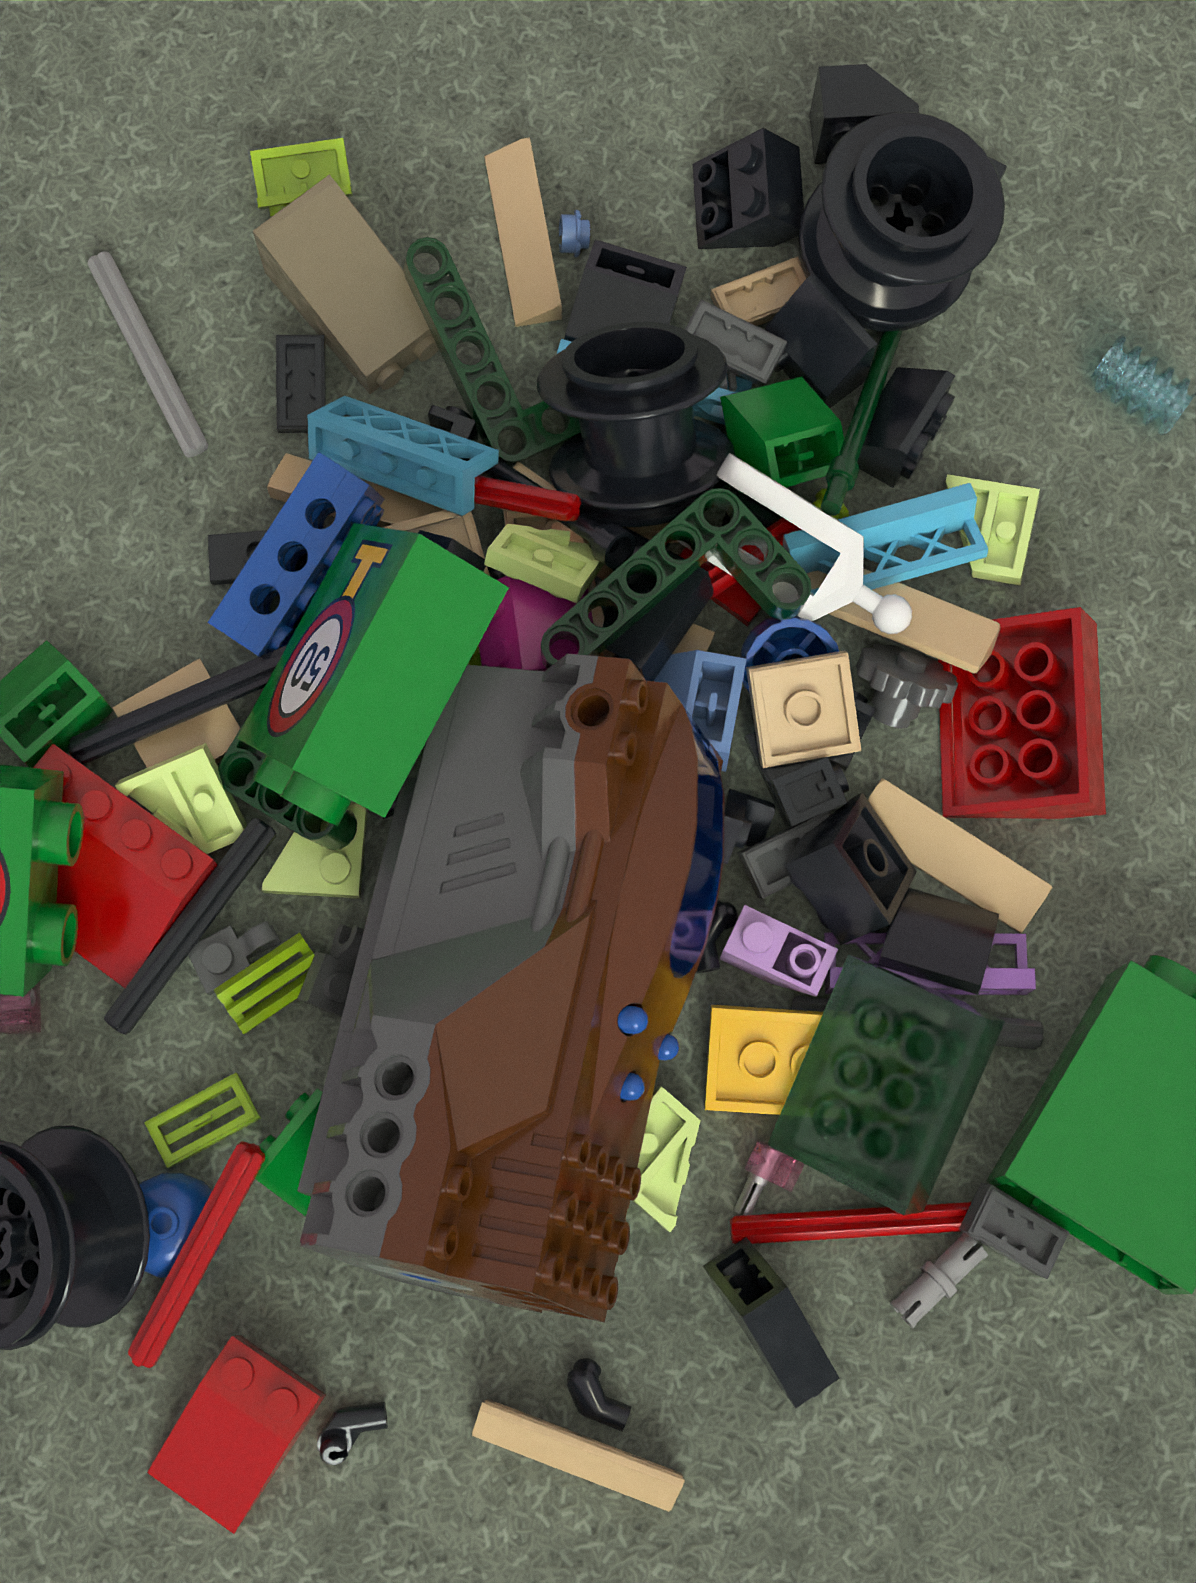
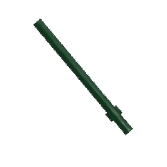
[820,331,903,516]

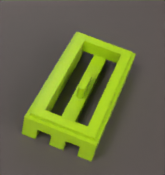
[214,932,315,1034]
[144,1072,261,1169]

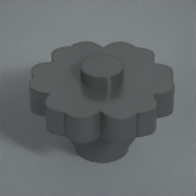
[856,644,958,729]

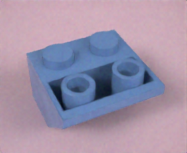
[654,650,747,772]

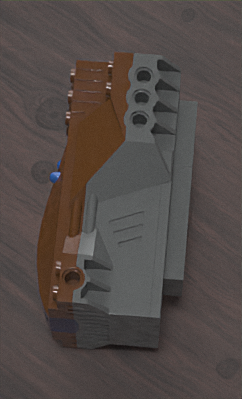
[297,654,725,1323]

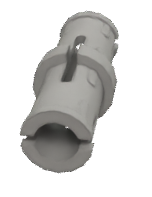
[889,1232,988,1328]

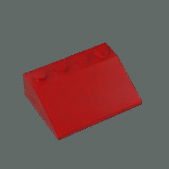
[938,607,1106,819]
[34,744,218,988]

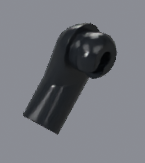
[696,900,738,974]
[567,1358,632,1432]
[317,1402,388,1465]

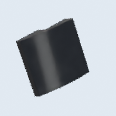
[878,888,999,995]

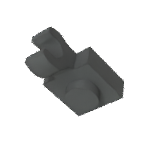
[188,921,281,995]
[297,924,364,1018]

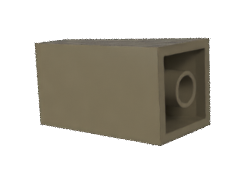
[253,175,439,394]

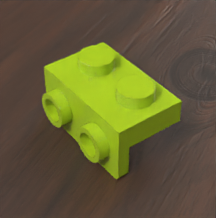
[250,138,353,217]

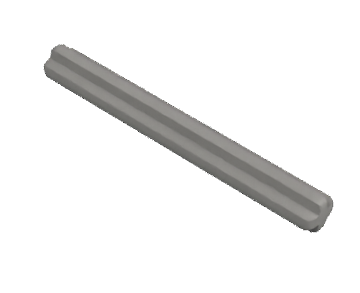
[88,251,208,458]

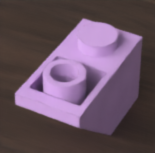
[720,905,838,997]

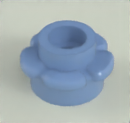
[559,210,590,257]

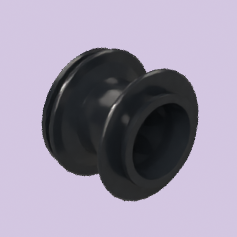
[799,112,1005,332]
[537,322,735,527]
[0,1125,150,1350]

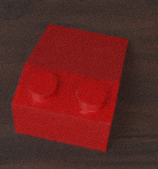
[147,1335,327,1534]

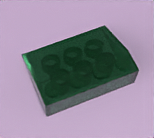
[767,955,1005,1215]

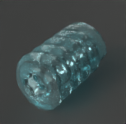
[1091,335,1196,436]

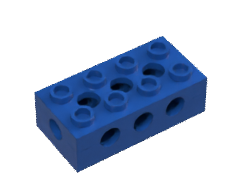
[208,452,385,657]

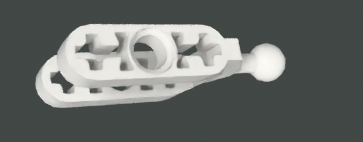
[677,453,912,634]

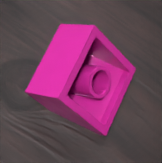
[479,576,594,672]

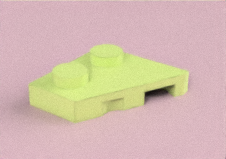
[946,474,1040,585]
[484,524,604,604]
[115,743,247,854]
[262,801,367,898]
[633,1086,701,1232]

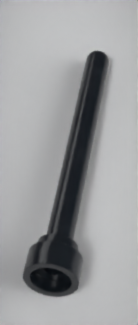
[466,458,636,569]

